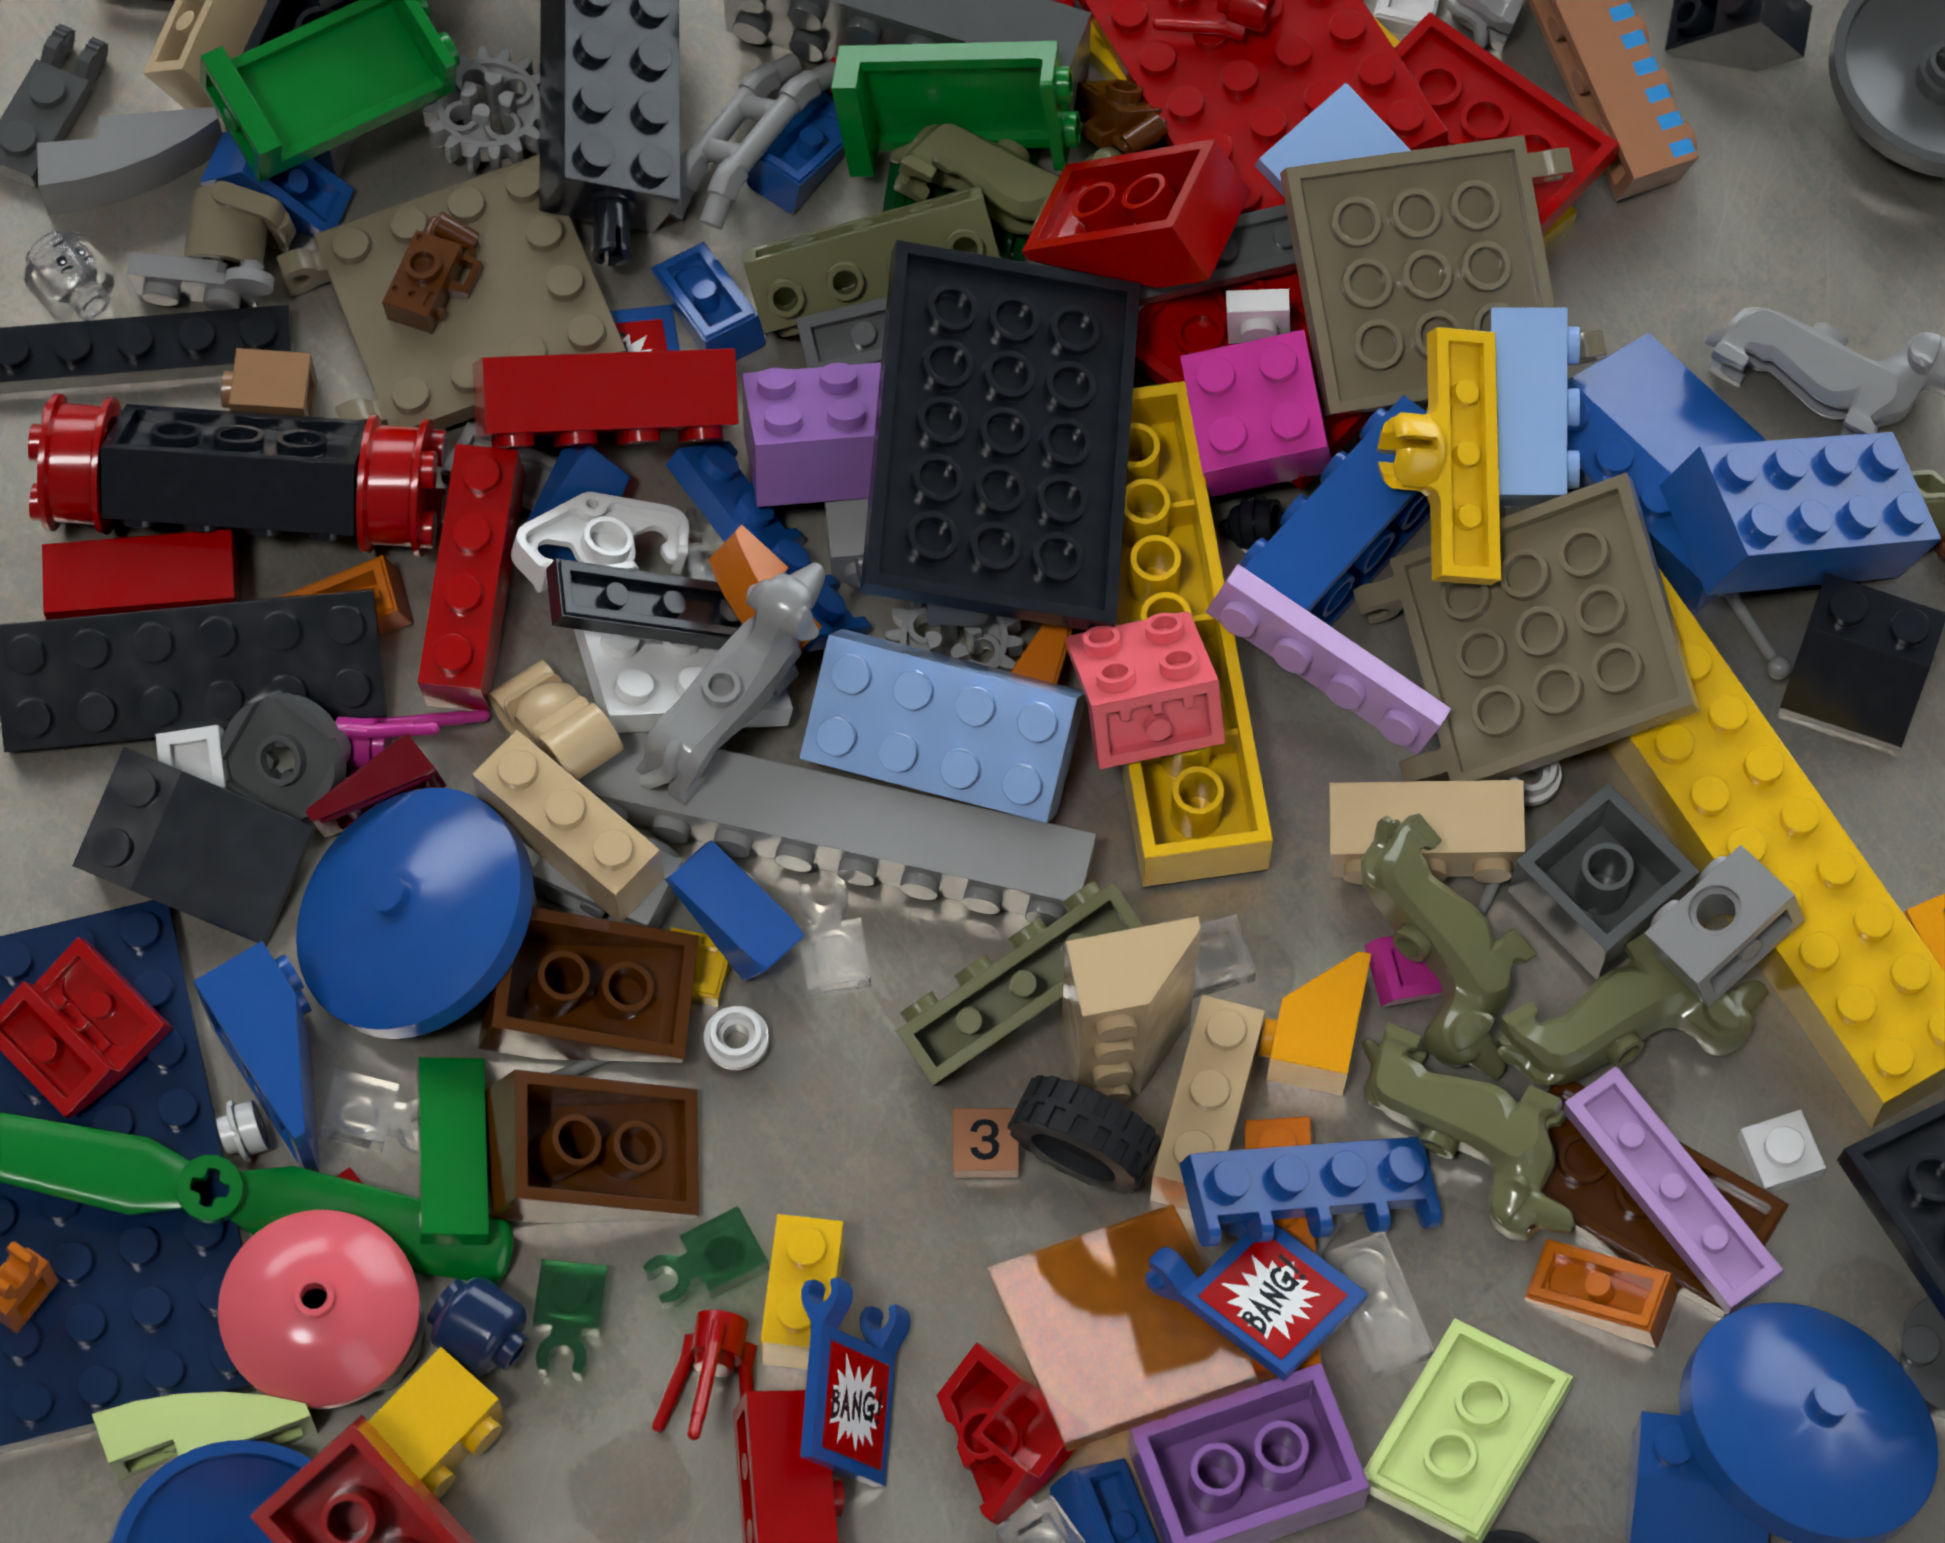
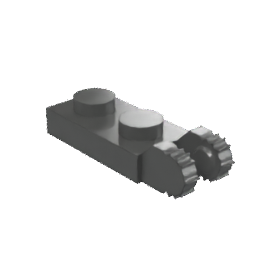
[0,23,109,189]

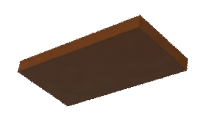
[1541,1081,1789,1318]

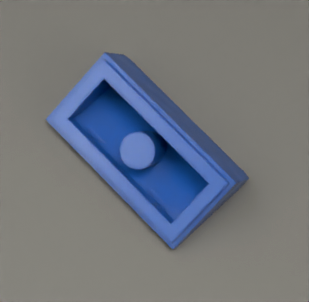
[1049,1458,1159,1543]

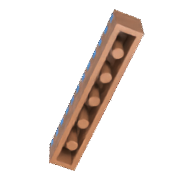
[1528,0,1699,201]

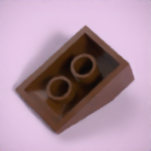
[478,907,699,1063]
[485,1069,699,1223]

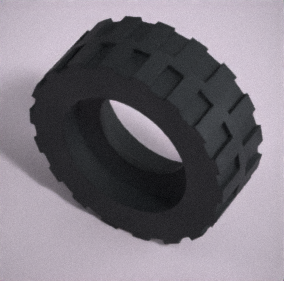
[1007,1075,1161,1194]

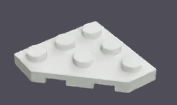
[574,629,793,733]

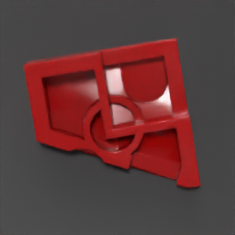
[936,1342,1091,1526]

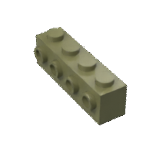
[743,185,1000,337]
[896,880,1144,1085]

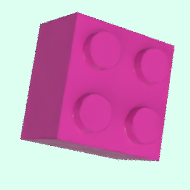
[1180,329,1332,497]

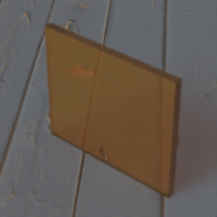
[988,1204,1258,1451]

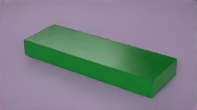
[417,1057,489,1245]

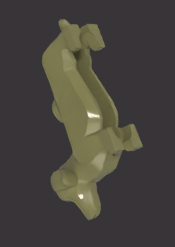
[889,124,1123,262]
[1361,813,1537,1080]
[1496,933,1769,1087]
[1361,1022,1576,1241]

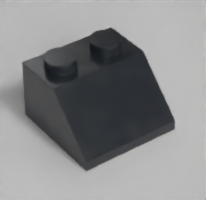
[1778,573,1945,753]

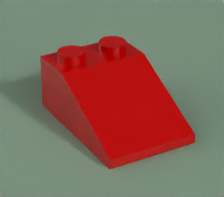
[1022,139,1251,288]

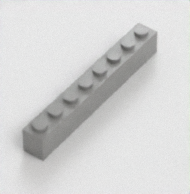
[580,732,1096,927]

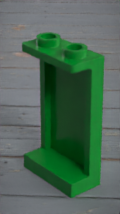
[200,0,460,183]
[831,41,1081,177]

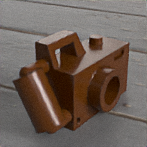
[1074,79,1168,154]
[382,211,483,334]

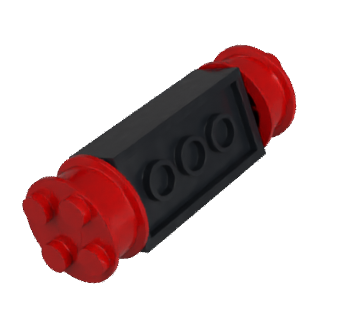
[28,393,447,557]

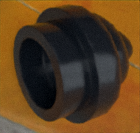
[1218,494,1284,553]

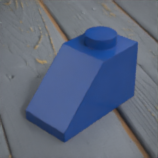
[200,131,354,238]

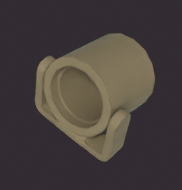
[183,181,296,273]

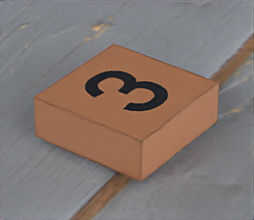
[953,1108,1019,1178]

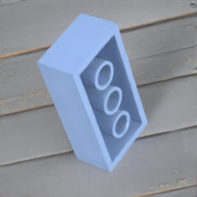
[799,629,1086,823]

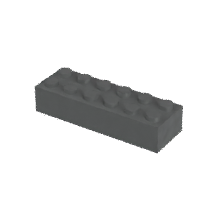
[724,0,1091,111]

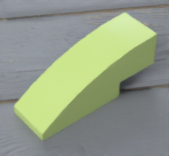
[92,1392,318,1481]

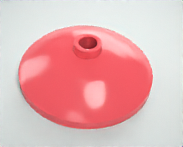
[218,1210,420,1409]

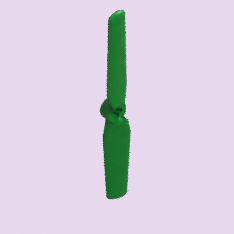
[0,1112,514,1284]

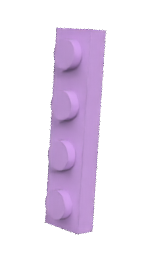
[1205,564,1451,755]
[1562,1066,1783,1315]

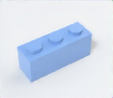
[1490,307,1580,506]

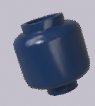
[427,1276,529,1377]

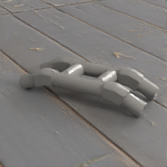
[668,54,836,229]

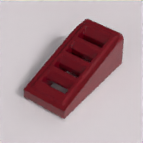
[305,734,447,838]

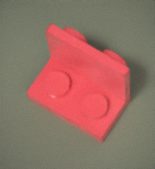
[1066,612,1225,770]

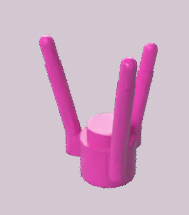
[335,710,491,774]

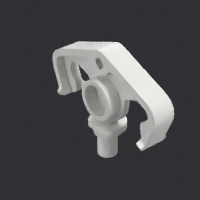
[511,492,689,593]

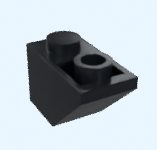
[1665,0,1812,71]

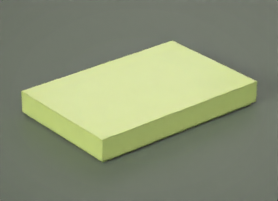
[1363,1318,1573,1543]

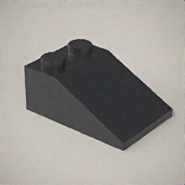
[72,747,317,946]

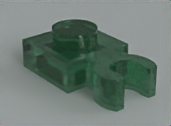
[643,1206,769,1310]
[533,1259,609,1380]

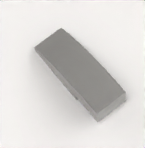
[37,107,222,215]

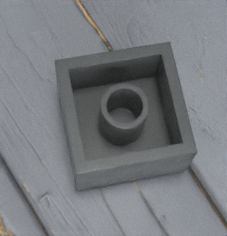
[1508,783,1700,980]

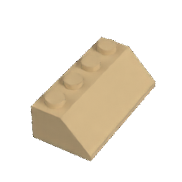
[1061,916,1201,1104]

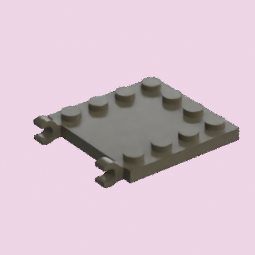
[1280,135,1607,418]
[276,154,626,429]
[1353,472,1700,782]

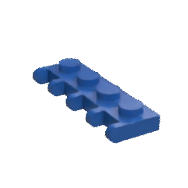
[666,441,873,652]
[1179,1137,1442,1247]

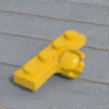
[1377,327,1501,585]

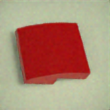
[0,937,173,1119]

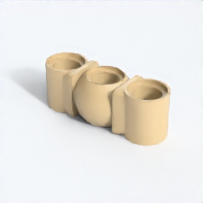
[487,660,624,780]

